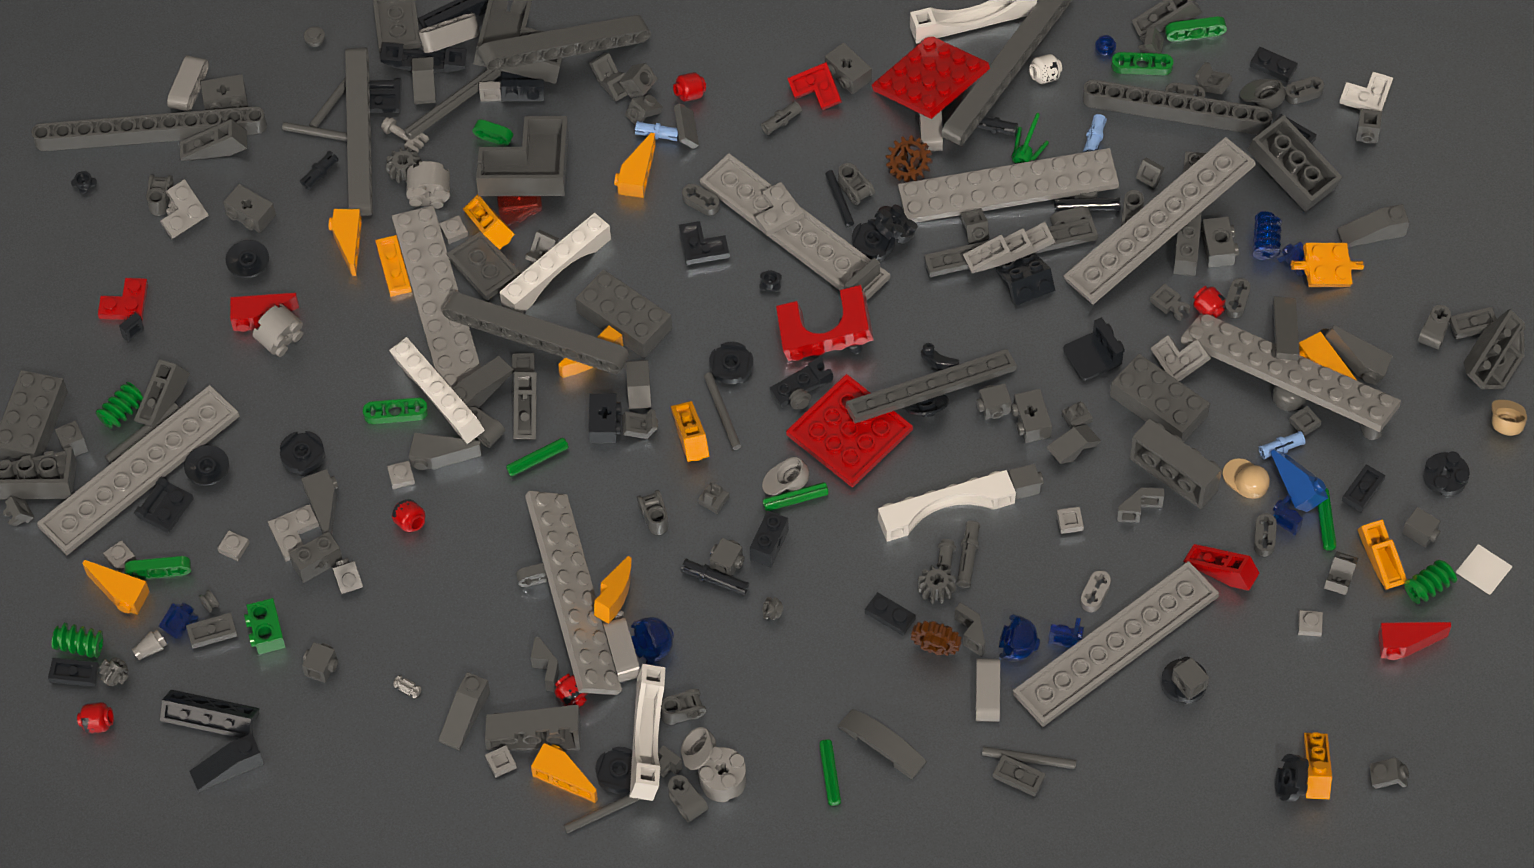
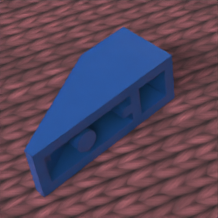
[1271,449,1328,512]

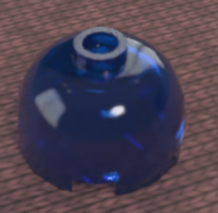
[999,614,1040,662]
[631,617,674,664]

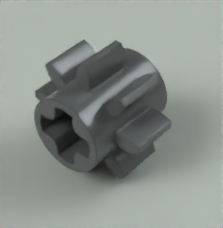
[99,657,128,686]

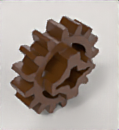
[886,135,933,183]
[911,621,962,656]

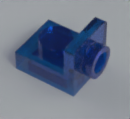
[1277,241,1305,277]
[1273,495,1303,535]
[158,603,199,639]
[1048,617,1084,647]

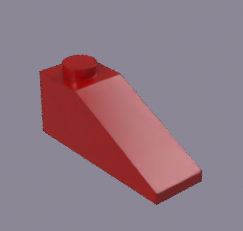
[230,293,299,332]
[1183,544,1260,591]
[1378,622,1451,660]

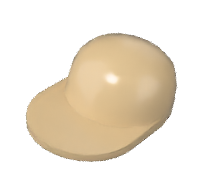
[1491,400,1527,436]
[1222,458,1270,499]

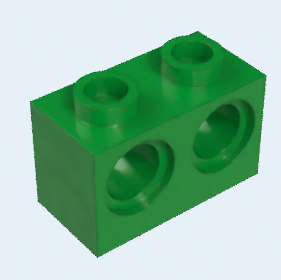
[244,598,286,655]

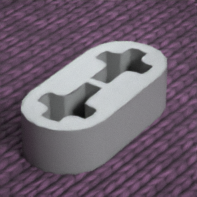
[1080,570,1111,612]

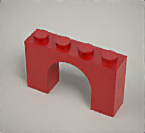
[776,285,874,361]

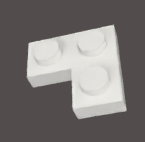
[1340,72,1393,111]

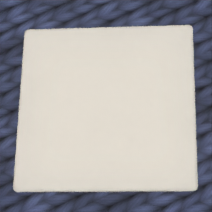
[1456,544,1512,595]

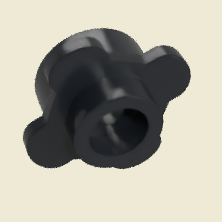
[71,171,97,194]
[759,270,782,292]

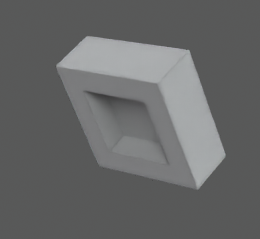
[479,81,501,101]
[439,215,468,244]
[387,461,415,489]
[1057,507,1084,534]
[217,531,250,561]
[103,540,136,572]
[1298,610,1323,637]
[485,745,517,778]

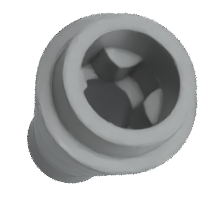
[132,629,168,661]

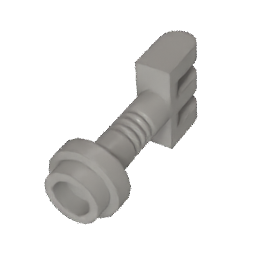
[381,117,429,153]

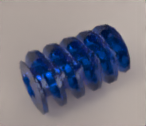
[1253,211,1282,260]

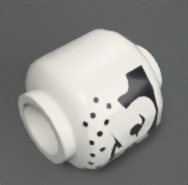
[1029,54,1062,84]

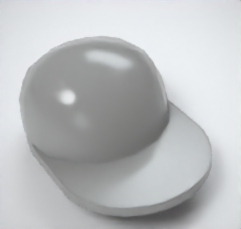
[762,457,810,496]
[681,727,716,770]

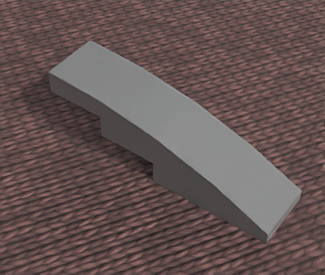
[963,222,1056,273]

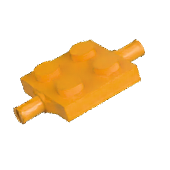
[1291,243,1364,287]

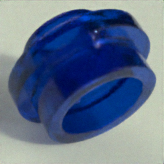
[1095,35,1116,56]

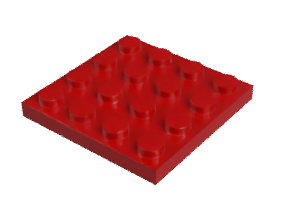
[871,37,990,119]
[786,374,913,488]

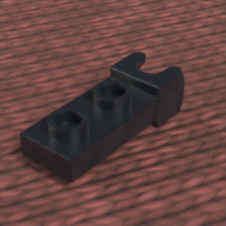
[770,357,833,408]

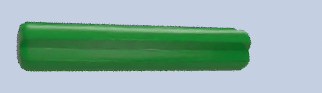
[506,438,569,476]
[763,482,828,511]
[1318,488,1336,551]
[820,739,841,806]

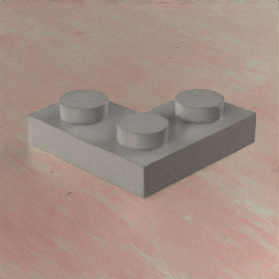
[160,179,209,239]
[756,182,804,236]
[1151,335,1211,381]
[268,504,319,562]

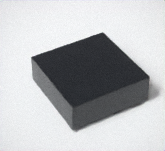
[119,312,144,342]

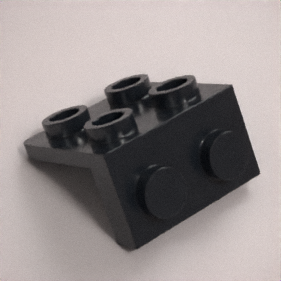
[501,71,544,101]
[996,253,1056,306]
[1063,317,1125,381]

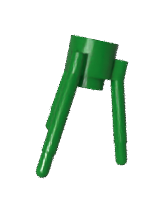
[1011,113,1049,164]

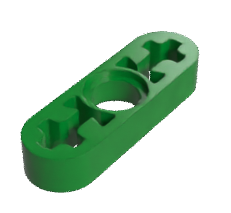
[1165,16,1227,42]
[1111,52,1174,76]
[363,398,428,424]
[124,556,191,580]

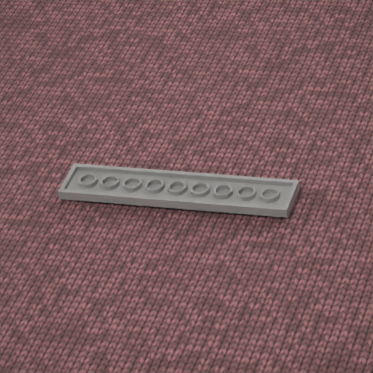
[1063,137,1256,305]
[898,148,1119,223]
[700,153,890,300]
[392,205,481,389]
[1181,314,1401,432]
[37,385,240,555]
[525,491,622,695]
[1013,561,1219,727]

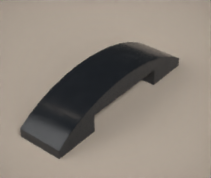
[381,42,467,73]

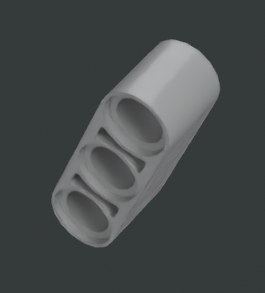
[419,13,480,53]
[167,55,209,112]
[919,111,943,151]
[602,617,640,682]
[976,658,1000,722]

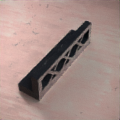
[418,0,489,28]
[160,690,260,738]

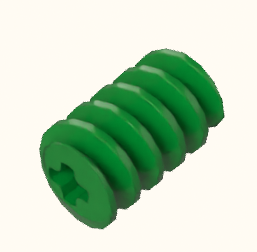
[95,382,143,429]
[1404,560,1457,604]
[51,622,104,659]

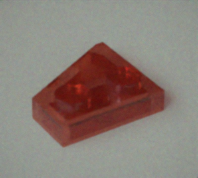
[498,196,542,226]

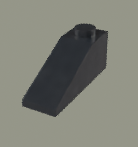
[189,734,264,792]

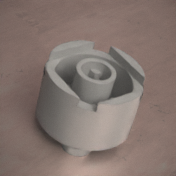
[406,161,450,209]
[252,304,303,357]
[698,747,746,802]

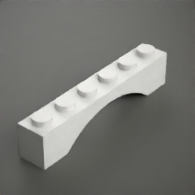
[910,0,1037,44]
[500,213,611,313]
[389,337,485,444]
[878,470,1016,542]
[630,664,665,801]

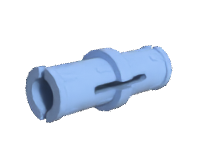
[1083,114,1107,152]
[635,121,679,141]
[1258,431,1306,459]

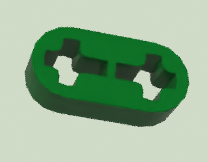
[472,119,514,146]

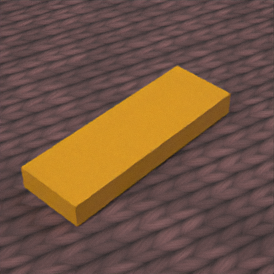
[375,235,412,297]

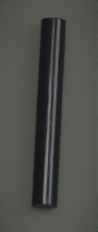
[825,170,854,227]

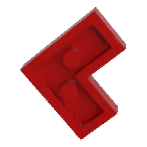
[787,62,842,110]
[98,278,148,320]

